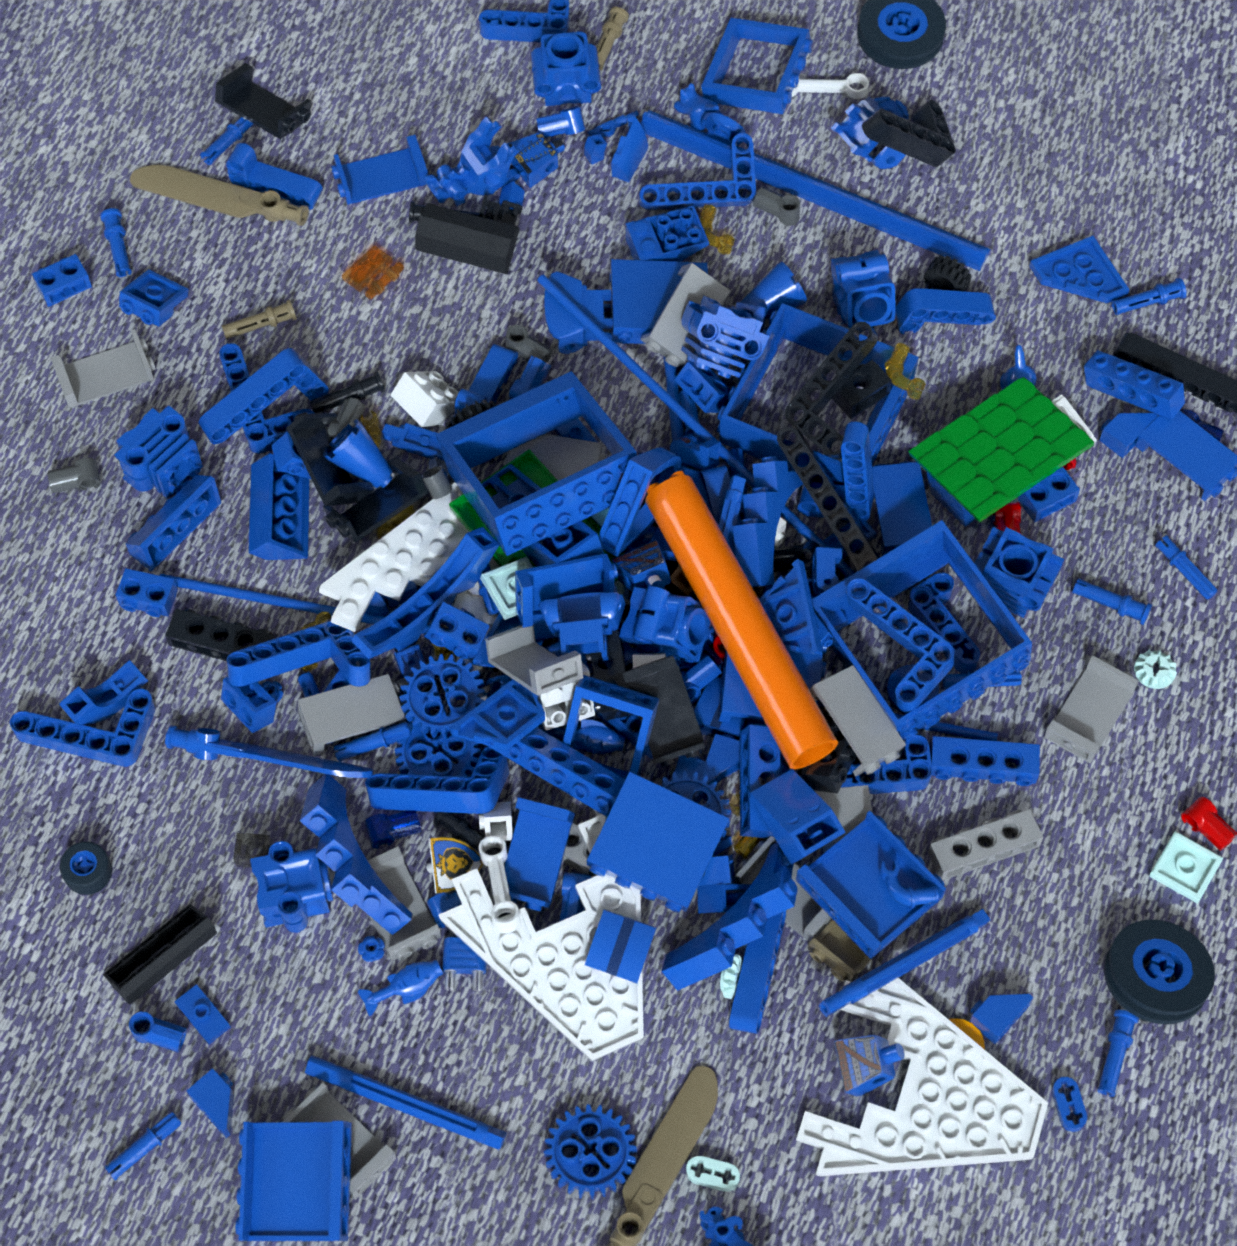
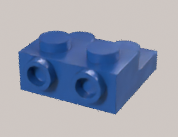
[119,269,188,327]

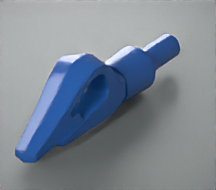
[587,110,639,137]

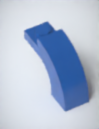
[59,660,149,725]

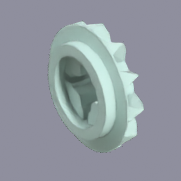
[1134,649,1177,689]
[720,954,743,999]

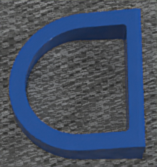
[598,448,682,557]

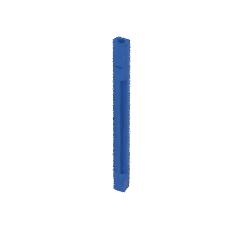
[684,475,746,664]
[819,909,990,1017]
[305,1055,507,1150]

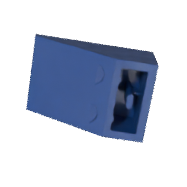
[625,205,709,262]
[749,769,846,865]

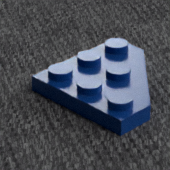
[1029,236,1130,303]

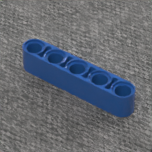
[729,911,786,1034]

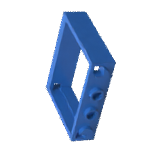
[701,18,813,114]

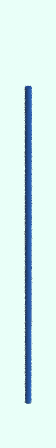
[537,274,928,645]

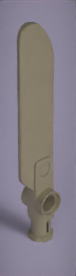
[130,165,309,226]
[609,1066,718,1246]

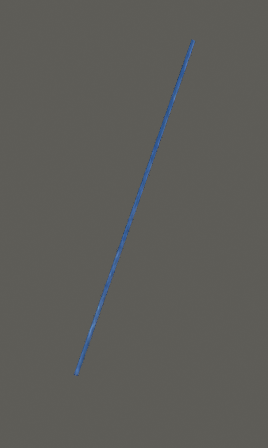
[159,574,998,741]

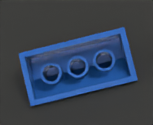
[248,453,309,560]
[125,475,222,572]

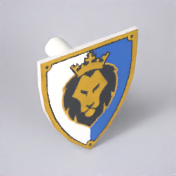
[426,837,483,893]

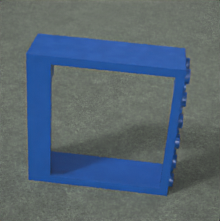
[717,303,919,486]
[435,371,637,556]
[812,520,1032,741]

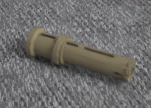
[597,7,629,71]
[221,299,297,340]

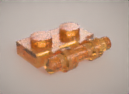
[342,245,404,300]

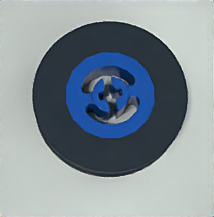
[857,0,946,69]
[1104,920,1215,1024]

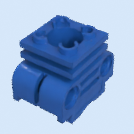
[681,295,770,379]
[114,406,203,499]
[974,527,1064,618]

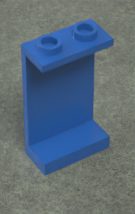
[331,135,428,205]
[1135,410,1237,501]
[872,461,932,556]
[515,554,618,628]
[492,797,575,912]

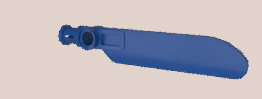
[165,725,374,778]

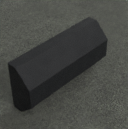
[415,203,520,274]
[103,904,217,1005]

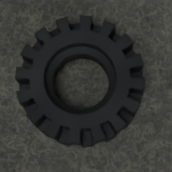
[923,255,971,291]

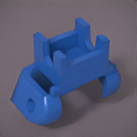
[831,97,906,169]
[544,271,613,354]
[538,592,626,661]

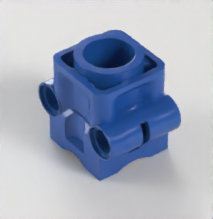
[531,32,601,106]
[831,250,896,328]
[619,586,710,662]
[250,841,334,933]

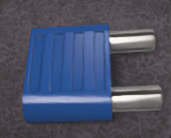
[442,937,487,991]

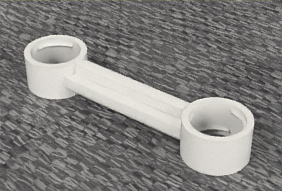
[776,72,869,99]
[479,836,520,933]

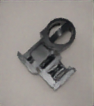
[478,194,523,227]

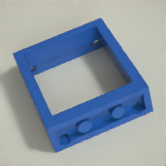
[563,675,659,779]

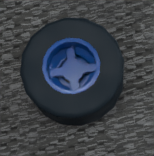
[59,842,112,895]

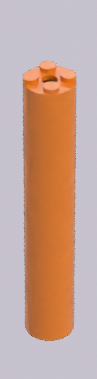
[645,471,838,769]

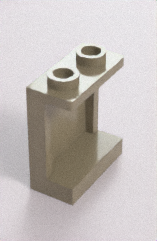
[808,920,874,982]

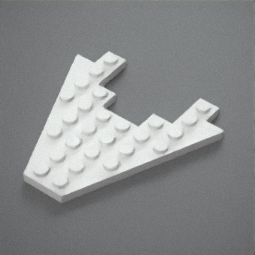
[319,482,500,673]
[439,814,644,1061]
[796,978,1048,1176]

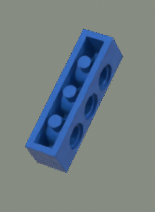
[1084,350,1185,420]
[740,725,783,839]
[930,736,1040,786]

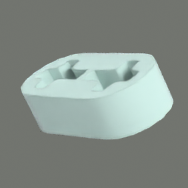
[686,1156,740,1192]

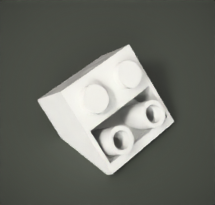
[391,371,459,427]
[538,662,595,730]

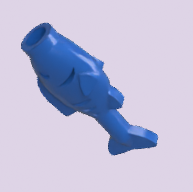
[545,719,625,755]
[358,959,443,1016]

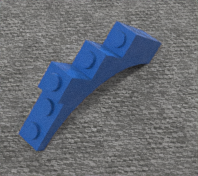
[733,456,813,587]
[352,527,500,659]
[671,719,785,804]
[300,774,413,935]
[662,843,798,991]

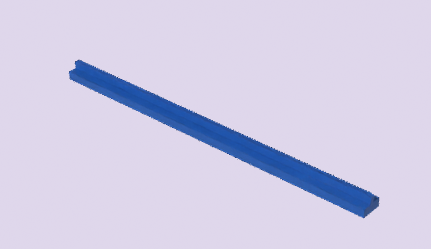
[640,110,990,271]

